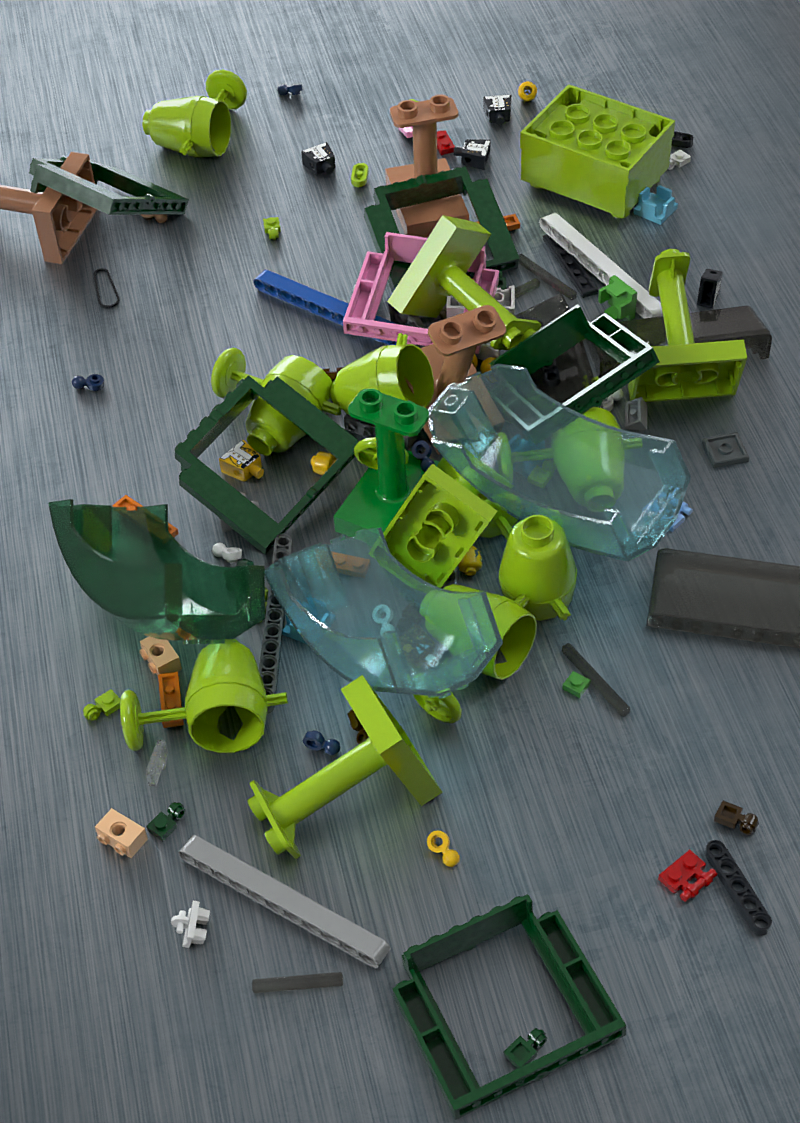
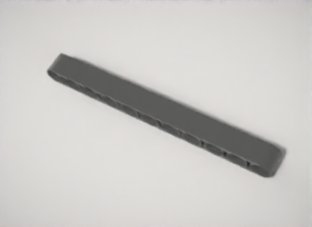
[259,534,292,714]

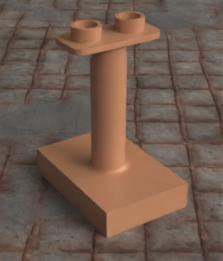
[385,94,469,238]
[0,152,97,264]
[404,305,506,455]

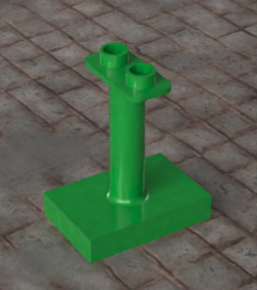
[333,389,439,546]

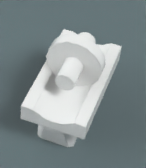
[171,900,210,948]

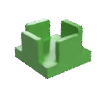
[598,275,637,321]

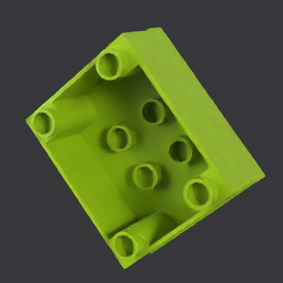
[520,84,675,218]

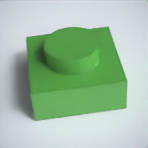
[562,671,591,698]

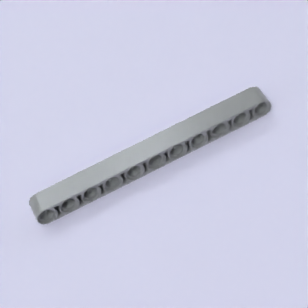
[179,835,391,968]

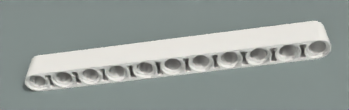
[539,213,663,322]

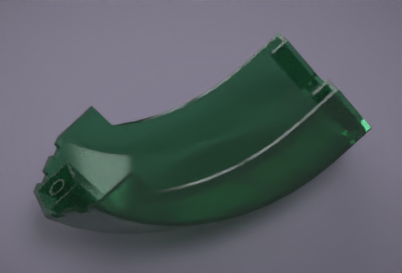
[49,499,265,644]

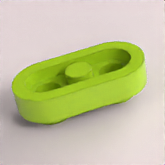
[351,163,369,188]

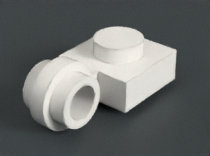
[668,150,691,170]

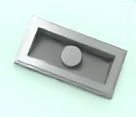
[625,397,647,430]

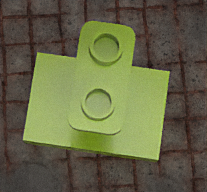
[387,215,541,350]
[628,249,747,402]
[369,445,511,593]
[247,675,443,859]

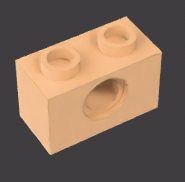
[139,631,182,675]
[95,808,148,858]

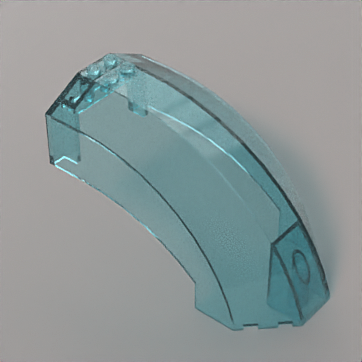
[428,364,691,562]
[263,527,503,699]

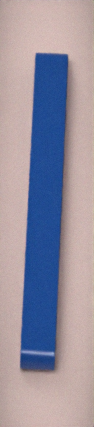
[253,270,397,345]

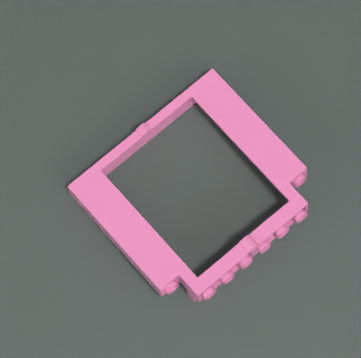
[343,232,499,354]

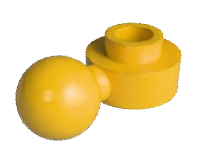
[427,831,460,867]

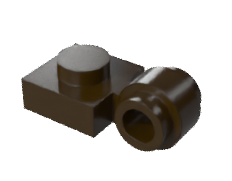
[714,800,759,835]

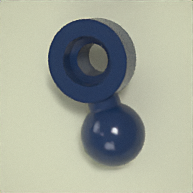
[277,84,303,96]
[72,374,104,391]
[412,441,435,472]
[303,730,341,756]

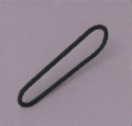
[93,268,120,308]

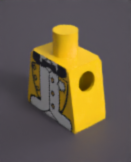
[219,440,264,482]

